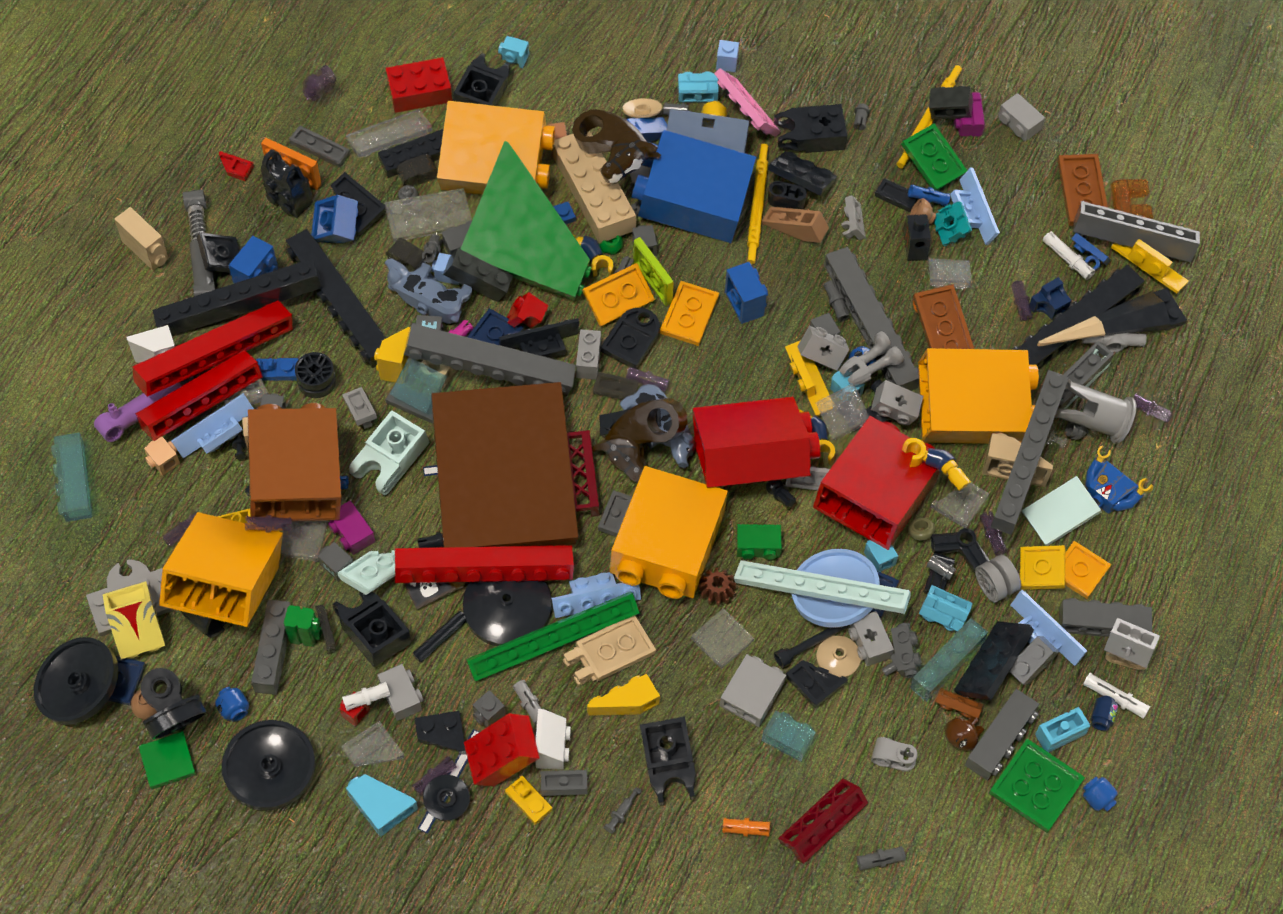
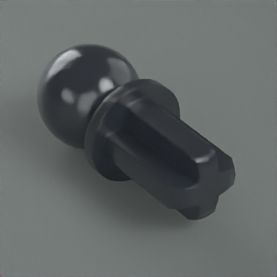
[766,480,796,508]

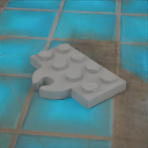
[86,560,175,637]

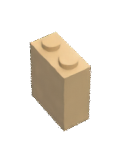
[114,207,169,270]

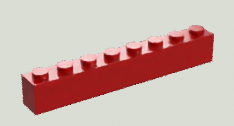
[132,300,292,397]
[395,545,574,583]

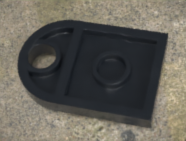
[600,308,660,369]

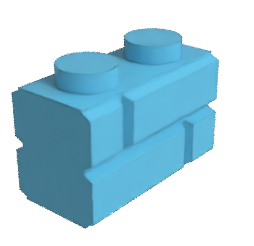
[678,71,718,102]
[919,585,973,632]
[1035,707,1090,752]

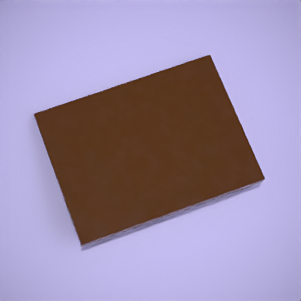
[431,382,578,548]

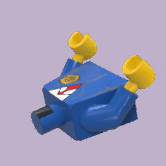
[1085,446,1153,513]

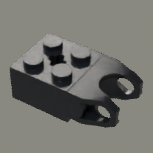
[453,53,511,106]
[774,104,847,153]
[261,149,313,218]
[333,591,411,667]
[640,716,696,806]

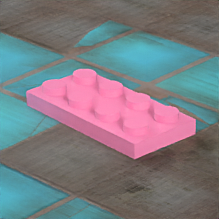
[714,68,781,137]

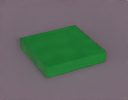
[138,731,196,790]

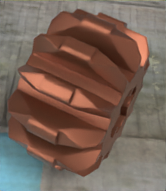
[699,567,736,606]

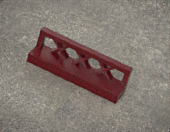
[567,430,600,517]
[778,778,868,864]

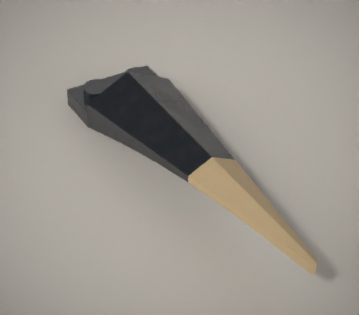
[1037,288,1187,346]

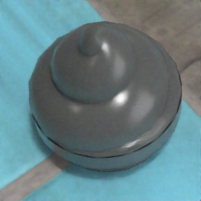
[398,185,418,205]
[1065,421,1088,440]

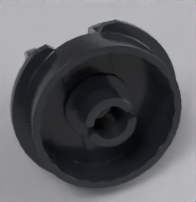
[140,668,207,740]

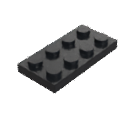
[954,621,1034,700]

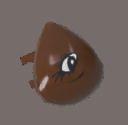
[944,717,984,752]

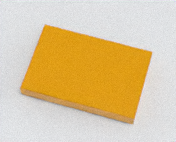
[582,263,655,327]
[660,281,719,346]

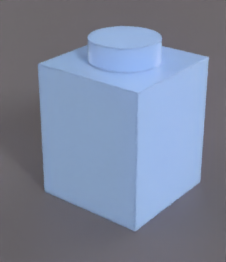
[716,40,739,72]
[432,253,460,285]

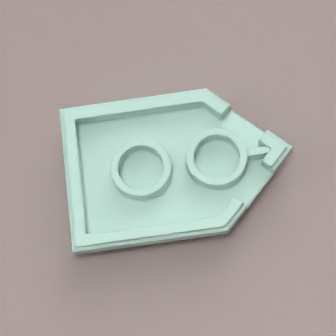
[338,550,395,595]

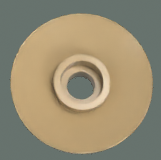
[623,99,662,118]
[816,636,861,677]

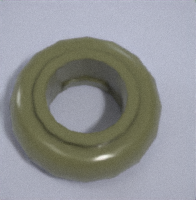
[908,518,935,541]

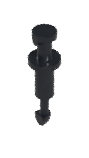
[232,431,246,460]

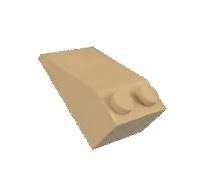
[982,433,1053,487]

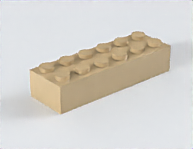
[552,131,636,243]

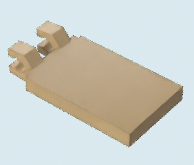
[563,615,656,686]

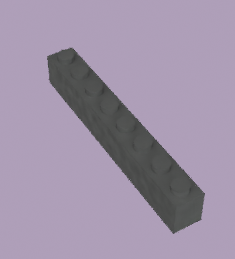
[824,247,919,391]
[404,323,576,396]
[991,370,1069,535]

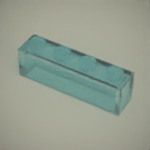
[51,432,93,522]
[910,618,988,702]

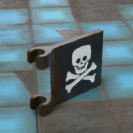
[404,547,470,610]

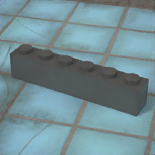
[1073,201,1200,262]

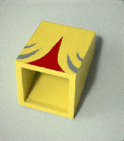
[102,581,165,659]

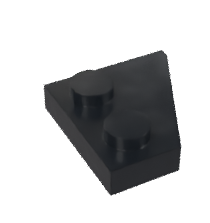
[786,660,848,709]
[415,711,466,755]

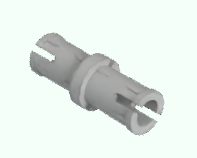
[513,680,541,725]

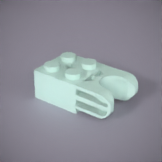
[349,410,430,495]

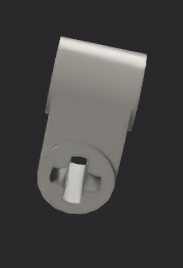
[871,737,917,772]

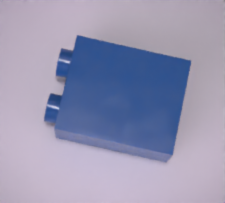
[632,130,756,243]

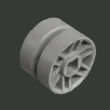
[975,554,1021,602]

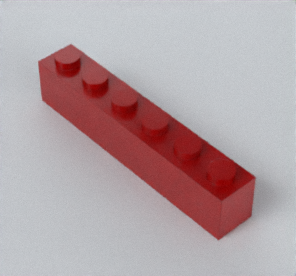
[135,350,262,441]

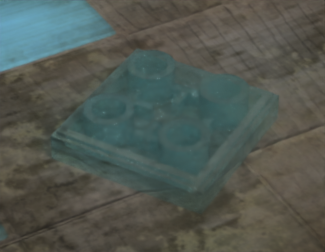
[390,357,447,414]

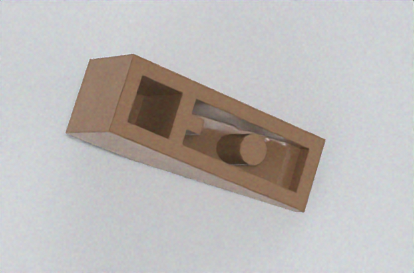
[761,207,829,243]

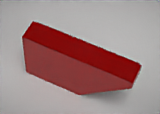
[219,151,254,182]

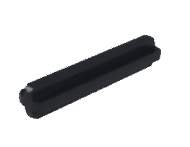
[413,611,466,662]

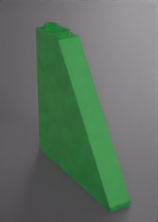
[461,141,592,301]

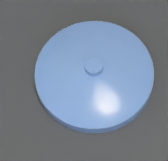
[791,549,880,627]

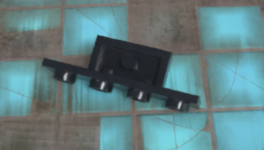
[499,318,579,358]

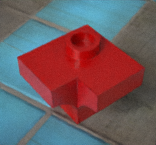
[506,292,548,328]

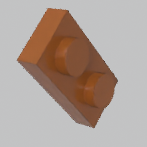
[935,688,983,718]

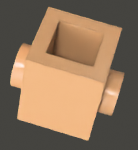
[144,437,180,476]

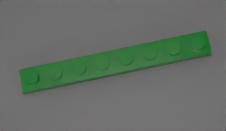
[466,591,640,681]

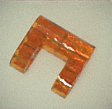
[1111,179,1153,219]

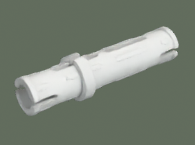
[1043,231,1095,280]
[1083,673,1150,719]

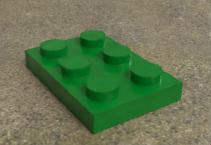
[901,123,967,191]

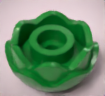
[598,235,624,255]

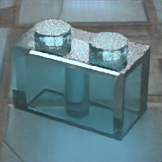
[761,710,816,762]

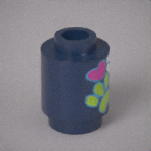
[1091,696,1118,731]

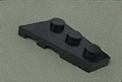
[331,172,388,237]

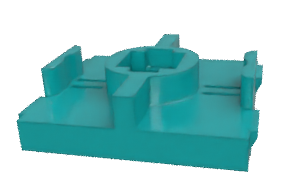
[934,201,972,246]

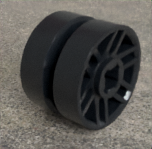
[295,352,336,398]

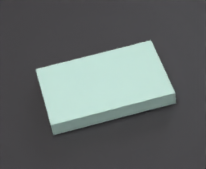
[1022,476,1101,546]

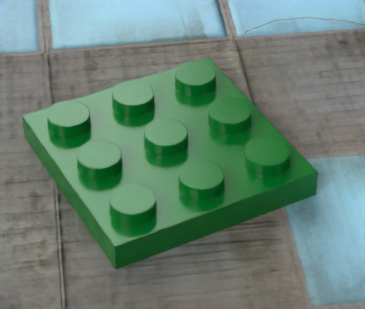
[989,738,1085,833]

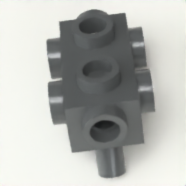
[882,623,922,678]

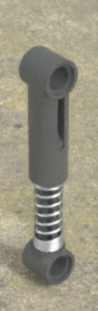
[183,189,216,296]

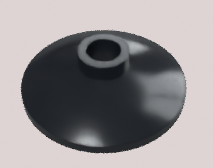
[423,775,470,821]

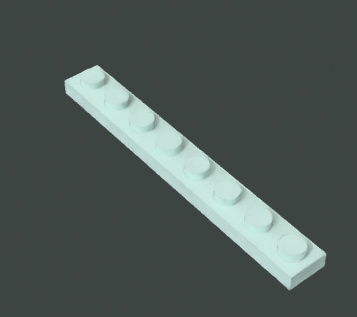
[734,560,911,614]

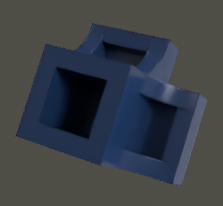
[1029,277,1072,320]

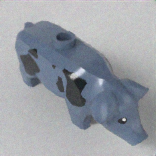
[384,258,472,324]
[620,384,695,468]

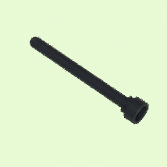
[774,624,851,668]

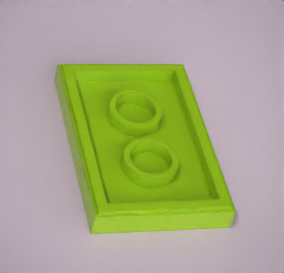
[633,237,674,307]

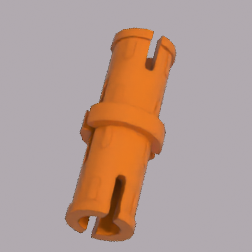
[723,818,770,837]

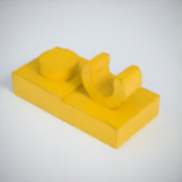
[505,776,553,825]

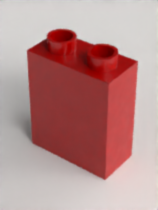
[692,397,820,488]
[813,416,939,550]

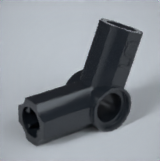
[931,528,990,573]

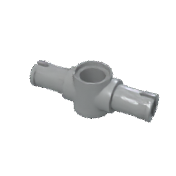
[1082,333,1146,352]

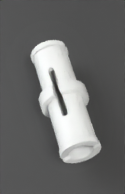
[342,682,390,711]

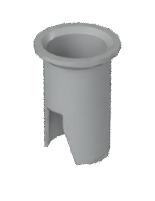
[1055,379,1136,444]

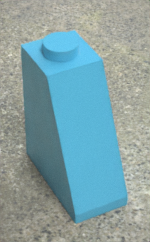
[346,774,418,837]

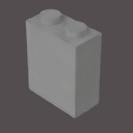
[719,654,786,727]

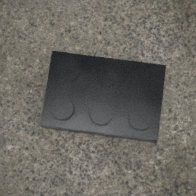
[768,151,837,196]

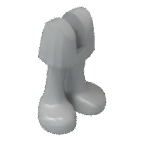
[839,331,904,387]

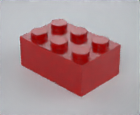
[386,57,452,113]
[464,713,540,787]

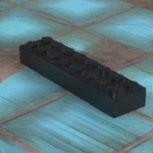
[378,129,444,178]

